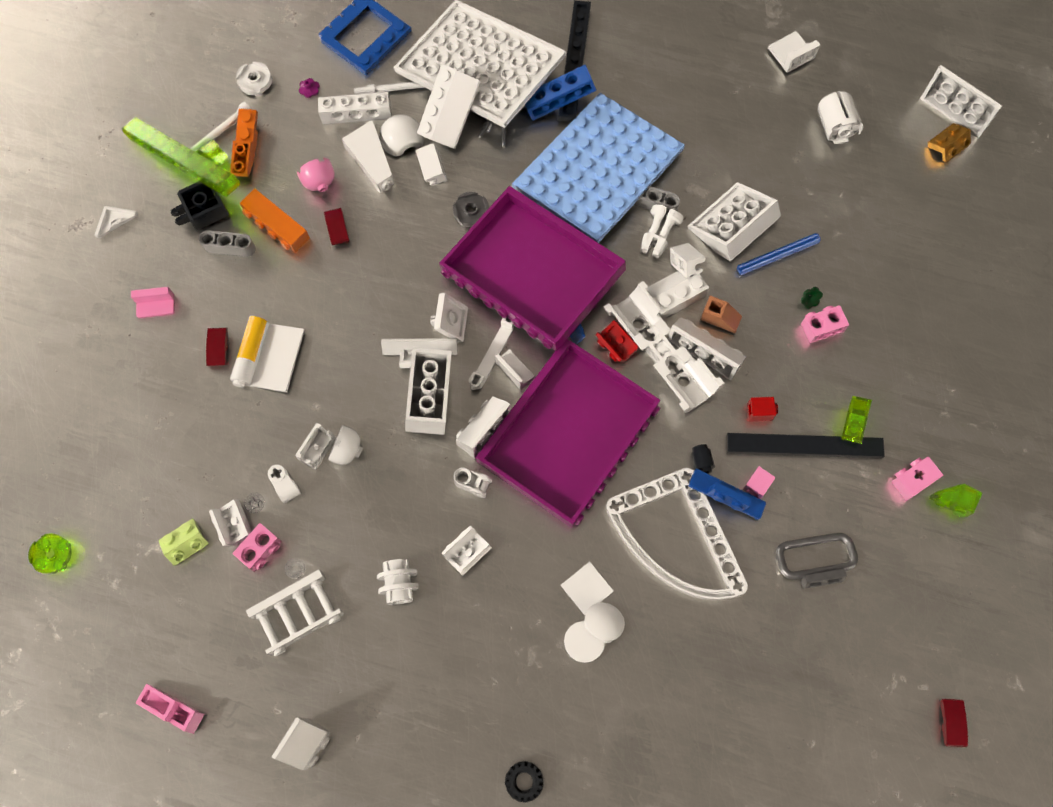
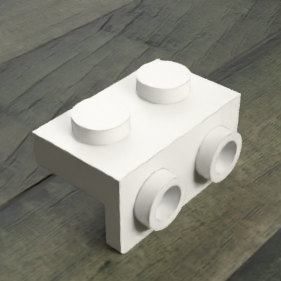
[209,499,252,546]
[442,526,491,576]

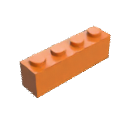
[240,188,310,253]

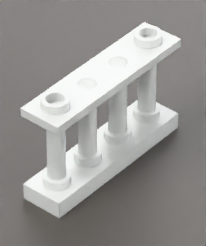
[246,570,344,656]

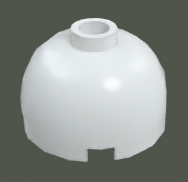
[328,425,363,465]

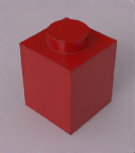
[747,397,778,422]

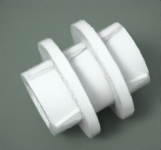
[377,559,419,605]

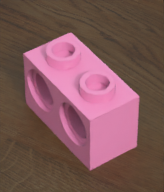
[801,305,849,343]
[232,523,282,572]

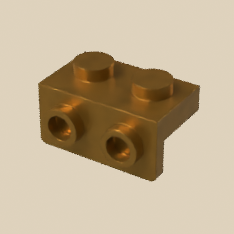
[928,123,971,162]

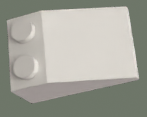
[272,717,331,770]

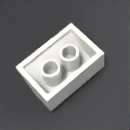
[647,271,709,320]
[456,397,511,459]

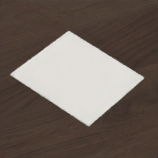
[560,562,614,615]

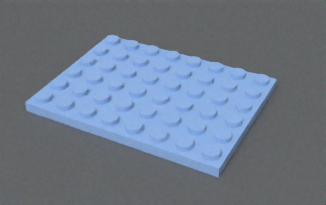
[512,93,685,243]

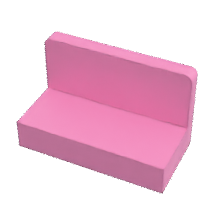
[131,287,175,318]

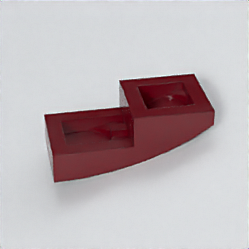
[324,208,349,245]
[206,328,228,366]
[940,699,968,747]

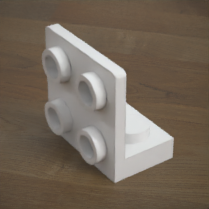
[768,31,820,73]

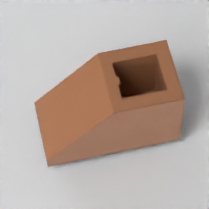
[700,296,742,333]

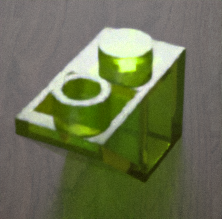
[842,396,872,444]
[929,484,982,517]

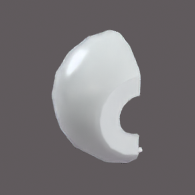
[379,114,424,157]

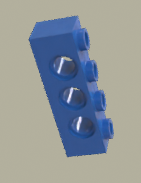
[525,64,597,121]

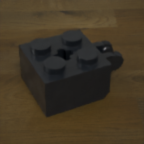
[170,177,230,231]

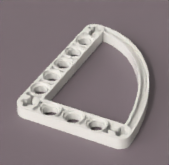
[606,468,748,600]

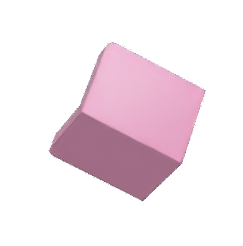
[743,466,775,499]

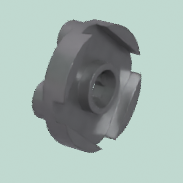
[453,192,489,227]

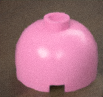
[297,158,335,192]

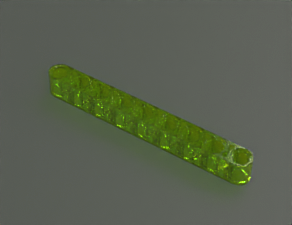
[122,117,240,197]

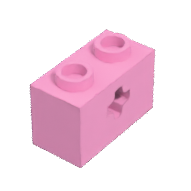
[892,456,944,501]

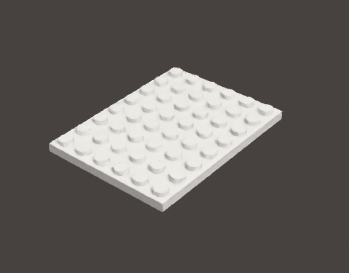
[394,0,566,128]

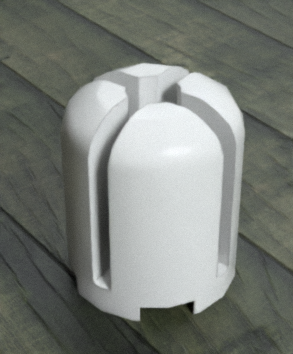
[818,91,863,144]

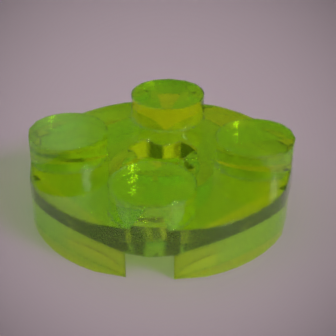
[28,533,72,574]

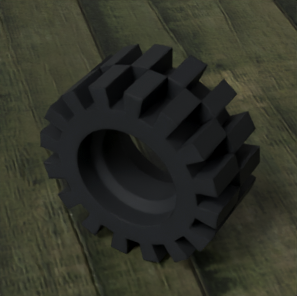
[505,761,544,803]

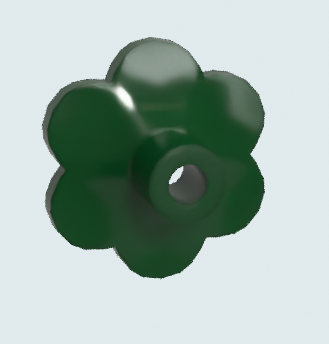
[801,287,823,309]

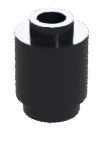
[691,444,715,474]

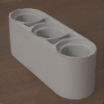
[634,186,680,215]
[199,230,256,257]

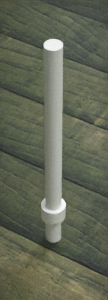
[354,82,425,94]

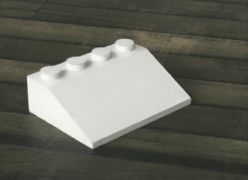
[920,65,1002,138]
[688,182,781,261]

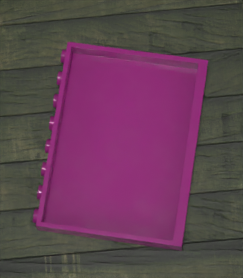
[439,186,626,352]
[476,339,661,528]

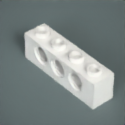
[318,92,392,124]

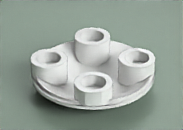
[584,603,625,643]

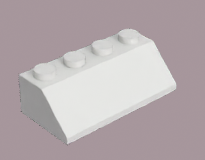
[417,65,481,149]
[667,317,746,381]

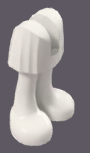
[641,205,684,259]

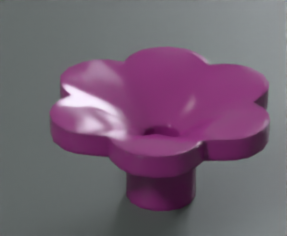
[298,78,320,98]

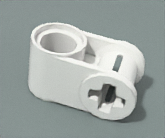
[268,465,301,504]
[454,468,493,498]

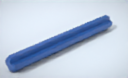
[737,233,821,275]

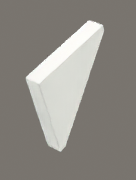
[95,206,138,238]

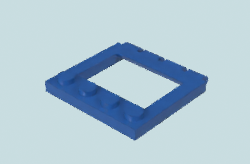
[318,0,412,75]

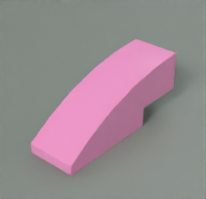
[136,684,205,734]

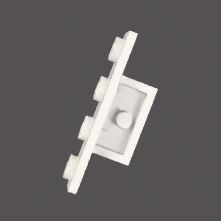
[381,339,458,368]

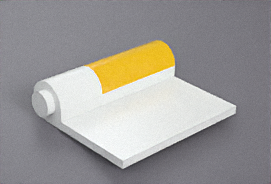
[230,316,305,393]

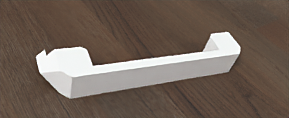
[469,318,515,390]

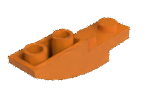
[230,109,258,177]

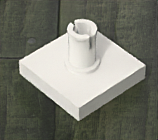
[430,293,468,342]

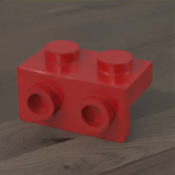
[595,320,640,363]

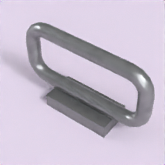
[776,533,858,589]

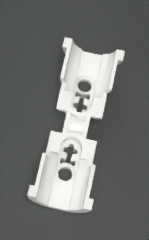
[604,281,724,413]

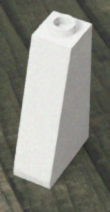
[342,120,394,193]

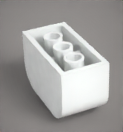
[405,348,451,435]

